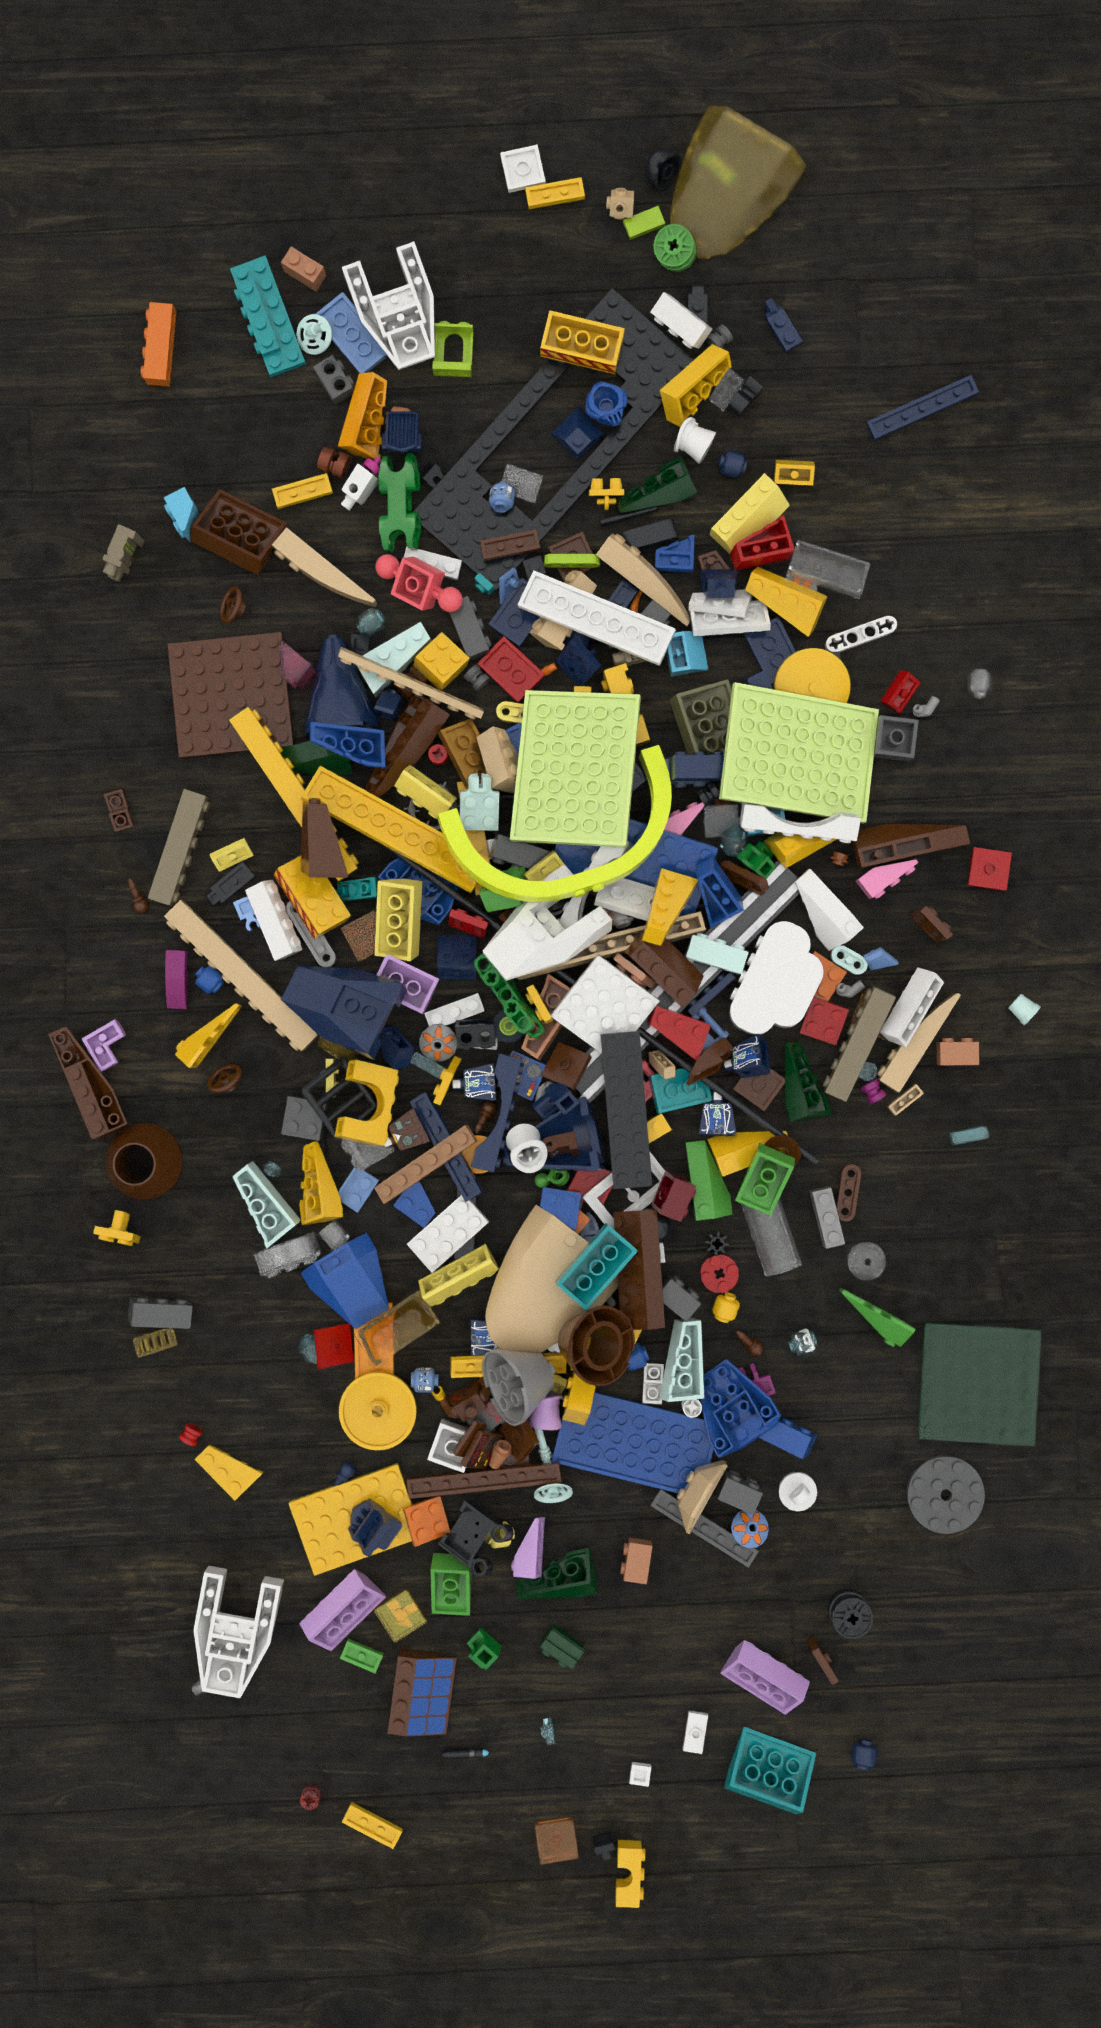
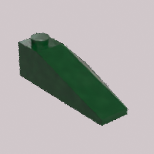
[616,456,697,513]
[281,741,353,777]
[785,1042,832,1122]
[517,1548,598,1599]

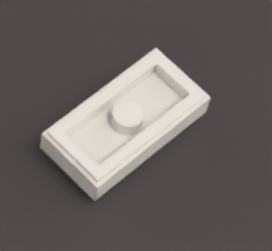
[683,1710,708,1754]

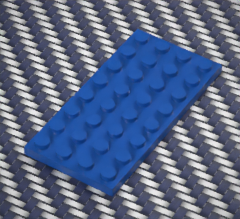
[554,818,718,916]
[552,1392,714,1493]

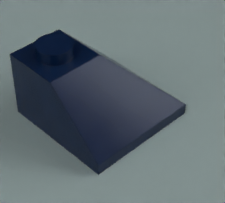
[551,407,605,461]

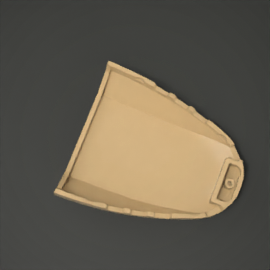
[485,1205,618,1353]

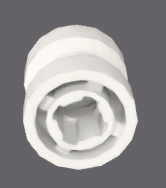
[681,1399,702,1418]

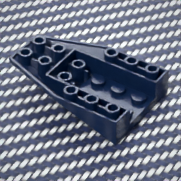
[281,966,407,1060]

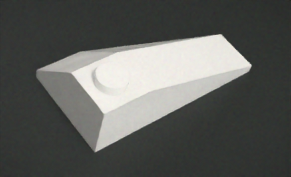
[795,869,864,951]

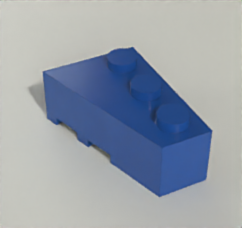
[696,857,744,928]
[759,1418,817,1459]

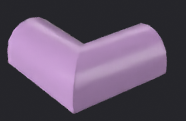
[82,1019,126,1072]

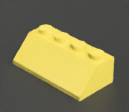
[710,473,790,554]
[375,879,422,961]
[418,1244,499,1307]

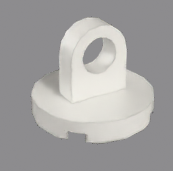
[778,1472,817,1511]

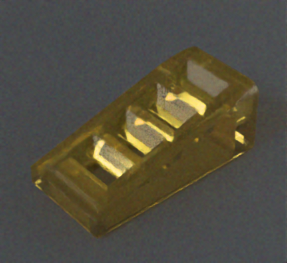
[133,1328,178,1358]

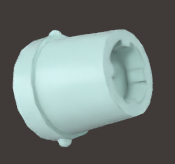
[1008,994,1041,1025]

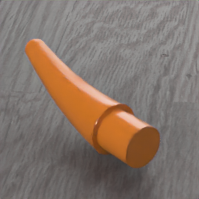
[629,590,643,613]
[541,663,558,677]

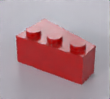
[730,515,795,571]
[647,1005,711,1061]

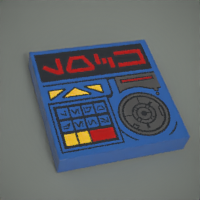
[497,1050,546,1101]

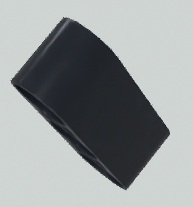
[621,519,679,551]

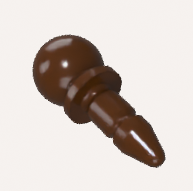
[128,879,149,913]
[475,1101,497,1134]
[736,1330,763,1357]

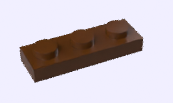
[480,529,540,561]

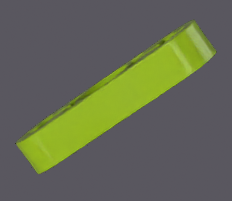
[544,554,600,568]

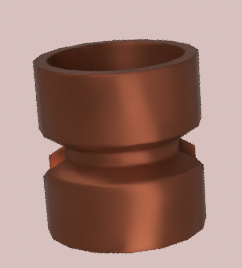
[317,445,351,479]

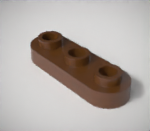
[719,860,769,895]
[836,1164,861,1222]

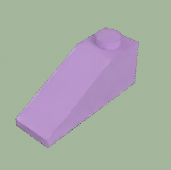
[511,1517,545,1579]

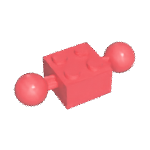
[375,554,463,612]

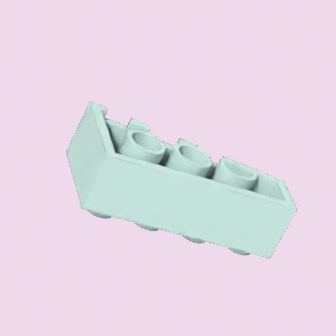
[357,622,431,698]
[232,1161,301,1248]
[660,1318,704,1402]

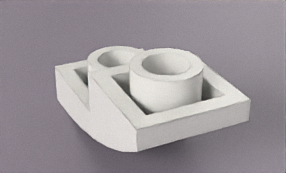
[642,1363,664,1405]

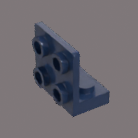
[437,935,477,980]

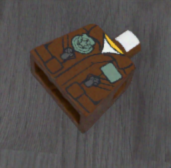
[384,1108,430,1151]

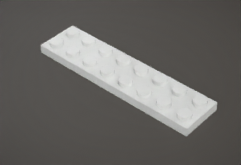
[518,571,676,666]

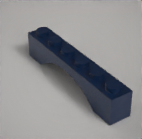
[471,1054,524,1172]

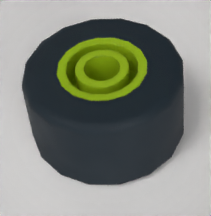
[493,1010,524,1043]

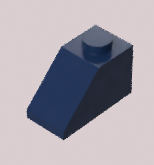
[374,689,403,721]
[379,1025,414,1070]

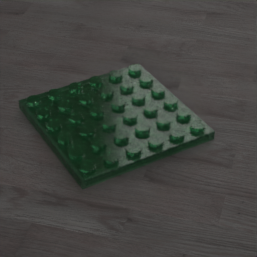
[918,1322,1041,1446]

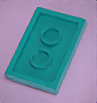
[648,1068,712,1114]

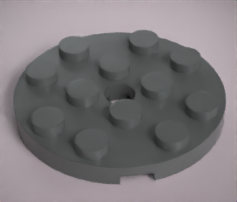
[906,1455,985,1534]

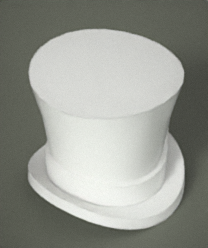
[674,417,716,464]
[506,1124,547,1173]

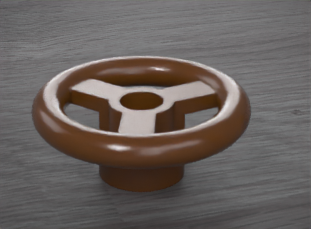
[220,586,246,623]
[207,1064,242,1093]

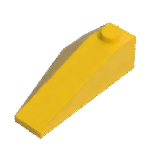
[175,1003,242,1068]
[299,1141,343,1225]

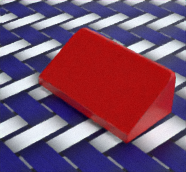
[880,670,921,714]

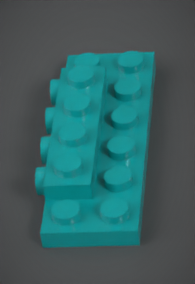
[230,255,306,378]

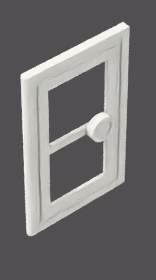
[583,1151,665,1229]

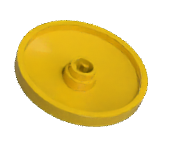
[773,648,850,703]
[339,1371,417,1450]

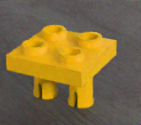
[93,1210,141,1246]

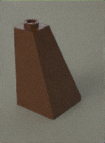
[301,798,348,878]

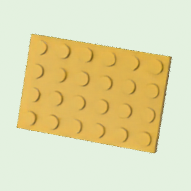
[289,1463,413,1576]

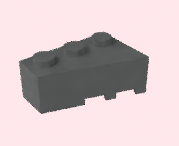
[128,1297,192,1329]

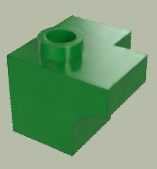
[737,841,777,879]
[467,1627,502,1670]

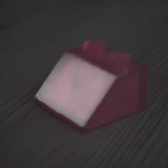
[280,640,315,690]

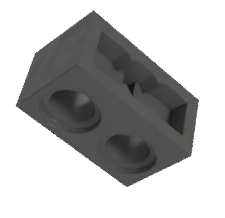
[313,355,355,406]

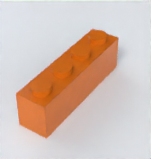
[141,302,176,387]

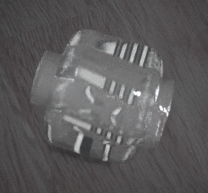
[967,669,992,699]

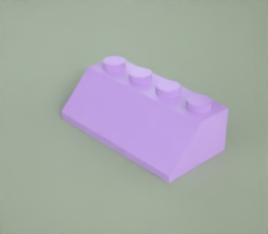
[299,1569,386,1651]
[720,1640,810,1715]

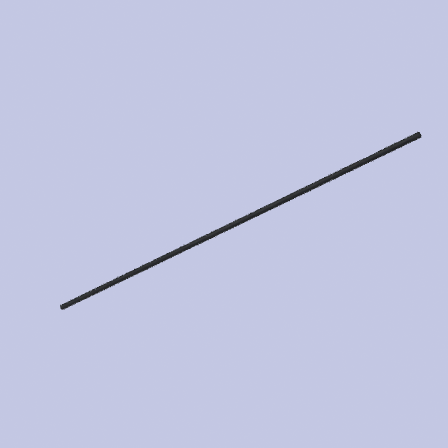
[378,842,820,1165]

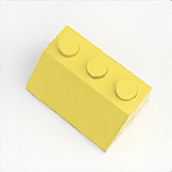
[394,765,457,819]

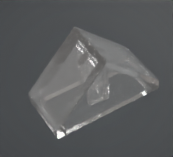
[709,368,744,411]

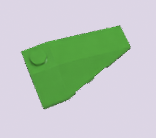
[685,1140,732,1221]
[839,1287,915,1347]

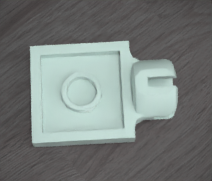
[460,773,499,831]

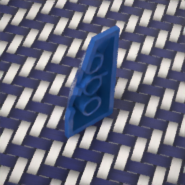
[310,722,385,768]

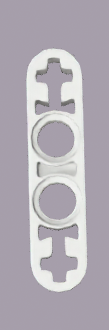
[825,616,897,652]

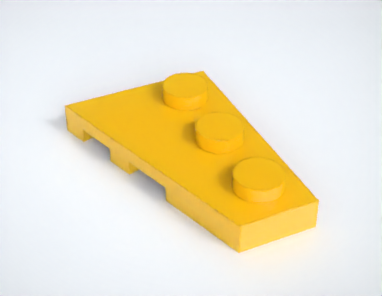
[195,1444,263,1501]

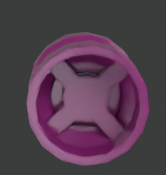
[860,1078,887,1104]

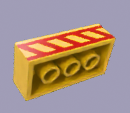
[540,310,625,374]
[274,856,351,940]

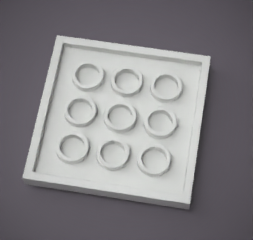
[550,954,659,1053]

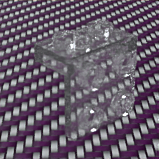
[341,1138,395,1171]

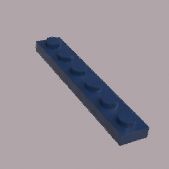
[866,375,979,441]
[410,1092,483,1202]

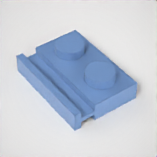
[338,1165,379,1213]

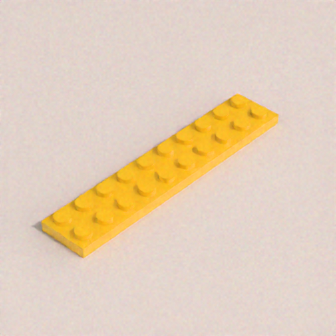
[301,766,490,893]

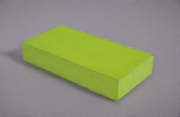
[623,206,665,240]

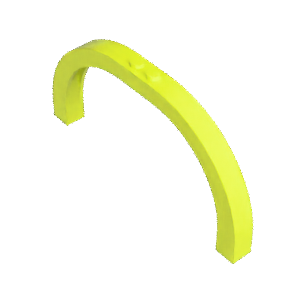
[438,745,672,902]

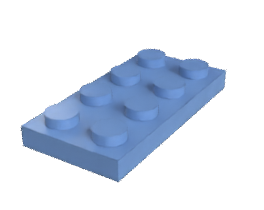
[315,292,388,373]

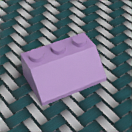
[377,954,439,1014]

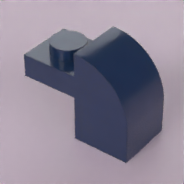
[532,1083,579,1120]

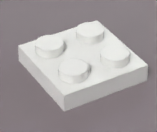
[500,145,546,193]

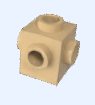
[606,188,634,219]

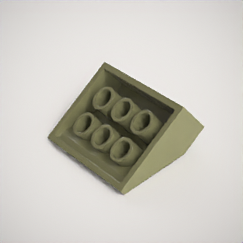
[670,679,732,755]

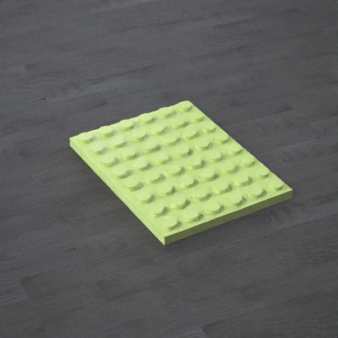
[719,682,879,824]
[510,690,641,848]

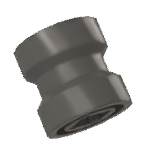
[706,324,733,349]
[463,664,490,691]

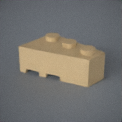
[476,726,518,794]

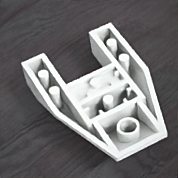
[342,242,435,370]
[483,864,612,981]
[194,1566,284,1698]

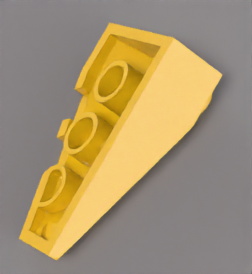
[764,832,837,869]
[707,1131,788,1177]

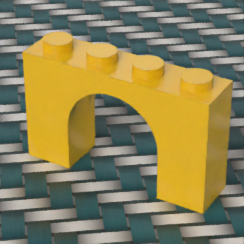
[334,1060,399,1146]

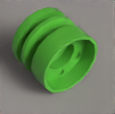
[653,224,697,272]

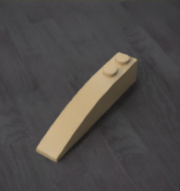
[272,527,377,607]
[596,533,691,626]
[877,993,961,1093]

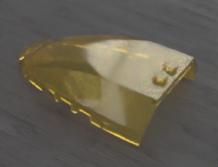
[670,106,806,259]

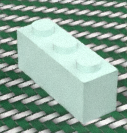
[685,933,748,975]

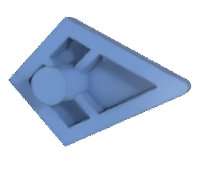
[499,568,520,605]
[863,947,899,970]

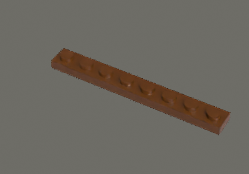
[406,1462,562,1499]

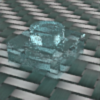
[540,1718,555,1745]

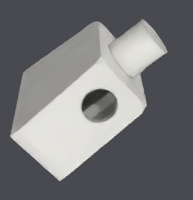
[340,464,378,511]

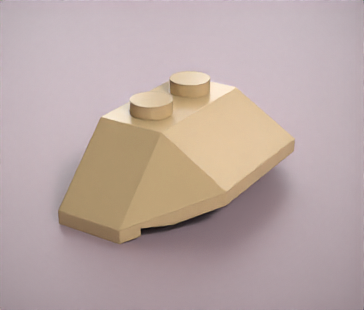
[677,1460,727,1534]

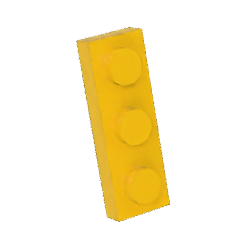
[525,177,585,209]
[272,473,333,509]
[342,1802,403,1849]

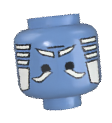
[489,482,515,513]
[411,1367,438,1393]

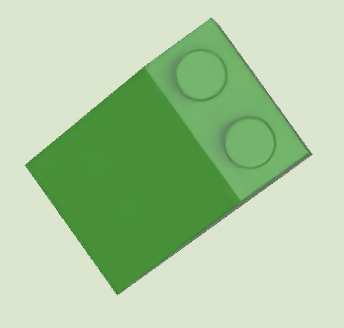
[735,1143,795,1216]
[431,1553,472,1616]

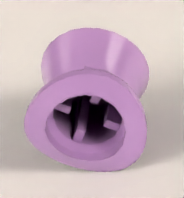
[528,1392,564,1430]

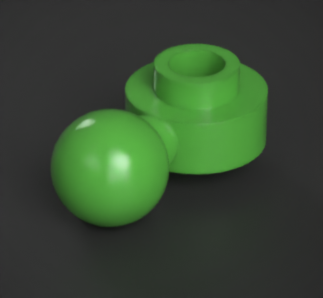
[535,1170,569,1188]

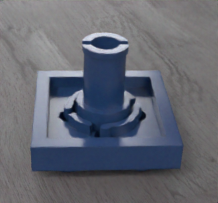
[555,637,602,686]

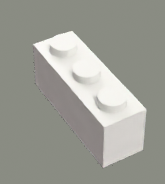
[651,292,712,349]

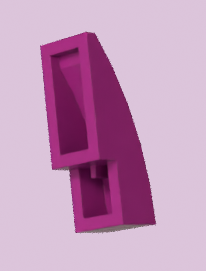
[165,950,189,1009]

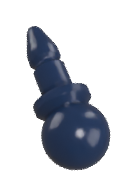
[333,1462,355,1486]

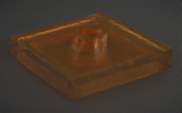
[535,1817,579,1864]

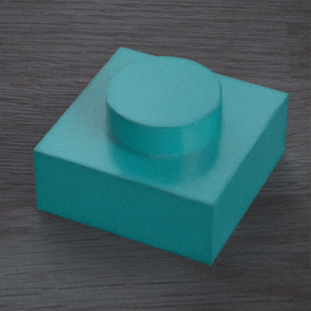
[474,573,494,595]

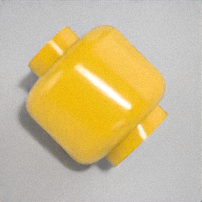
[712,1292,740,1323]

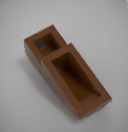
[686,1037,734,1086]

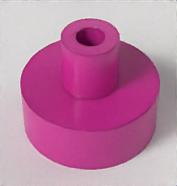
[362,456,381,477]

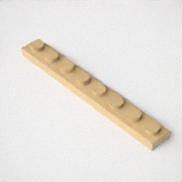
[338,647,484,719]

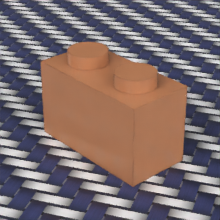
[281,247,326,292]
[936,1038,979,1065]
[620,1537,652,1584]

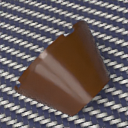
[105,1123,183,1200]
[558,1306,635,1386]

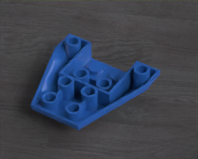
[377,858,459,925]
[301,1233,389,1329]
[700,1359,781,1458]

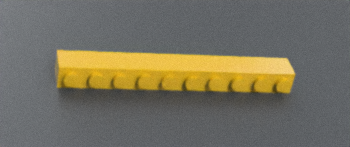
[229,707,359,881]

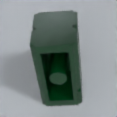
[540,1624,585,1669]

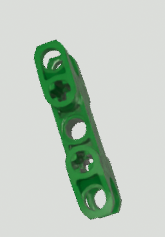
[378,453,421,553]
[474,954,545,1039]

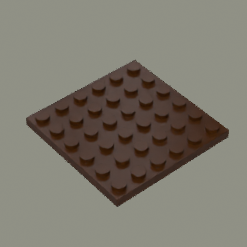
[168,632,294,759]

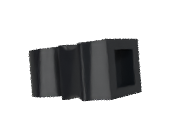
[727,376,763,416]

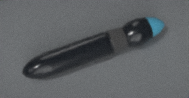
[441,1748,489,1758]

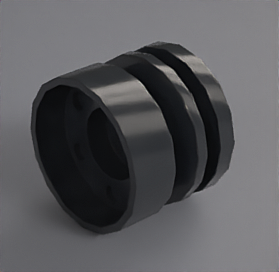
[827,1588,873,1639]

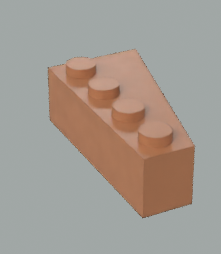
[521,974,571,1061]

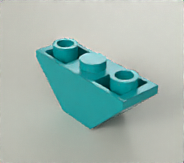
[337,877,378,901]

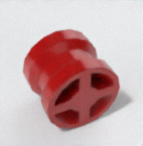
[428,744,448,766]
[179,1423,203,1446]

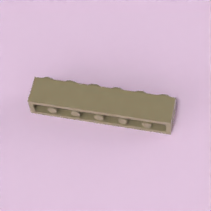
[148,789,210,907]
[822,986,896,1102]

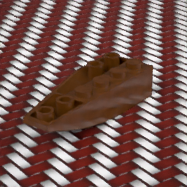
[364,694,450,798]
[851,824,970,870]
[48,1026,128,1141]

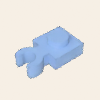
[233,896,260,931]

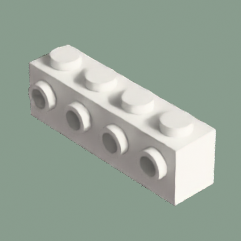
[245,880,302,961]
[880,968,944,1047]

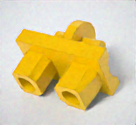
[589,478,624,510]

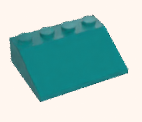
[724,1727,816,1814]

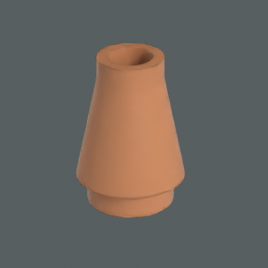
[489,1440,511,1469]

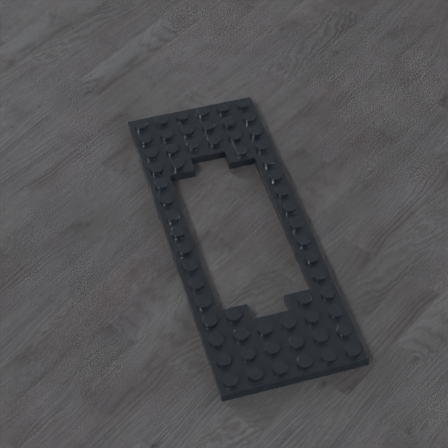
[413,288,694,592]

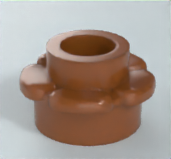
[830,851,848,866]

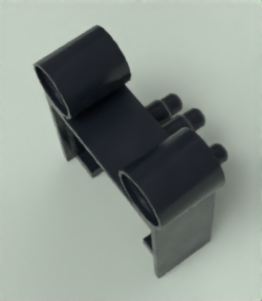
[438,1500,514,1577]

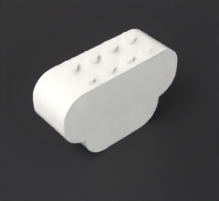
[729,921,823,1035]

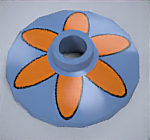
[731,1510,769,1548]

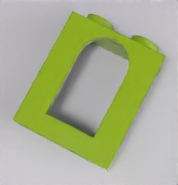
[432,321,474,377]

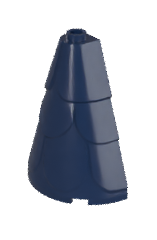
[304,635,381,736]
[502,1096,605,1172]

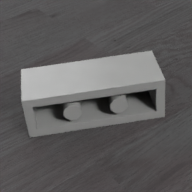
[809,1186,845,1249]

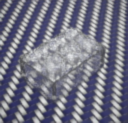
[254,1232,321,1278]

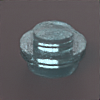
[859,1062,878,1081]
[263,1161,281,1178]

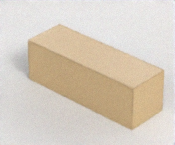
[649,1050,675,1079]
[887,1084,924,1116]

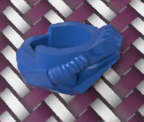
[585,381,628,426]

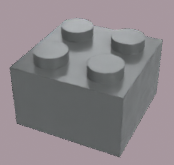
[874,715,919,762]
[281,1096,329,1141]
[662,1274,701,1322]
[714,1469,763,1515]

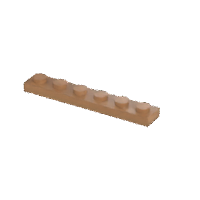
[374,1125,477,1204]

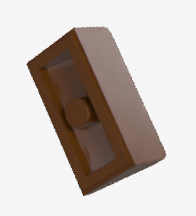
[453,1418,487,1457]

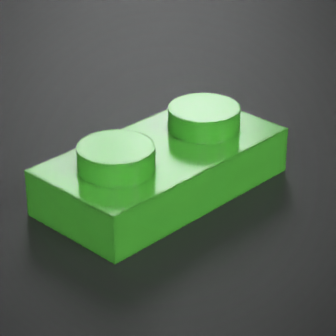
[340,1639,384,1674]

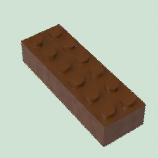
[613,1209,665,1330]

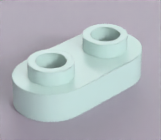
[831,946,868,975]

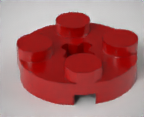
[700,1254,739,1293]

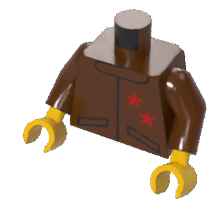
[432,1377,492,1422]

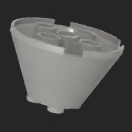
[482,1349,555,1426]

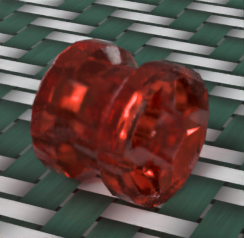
[300,1785,321,1810]

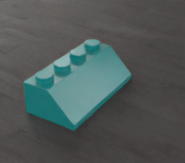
[555,1223,638,1310]

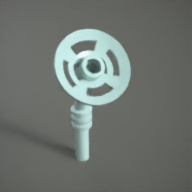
[296,314,332,355]
[534,1428,573,1503]

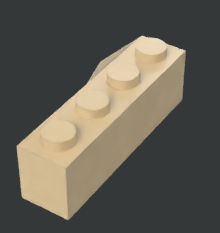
[530,570,597,650]

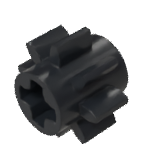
[704,1231,729,1255]

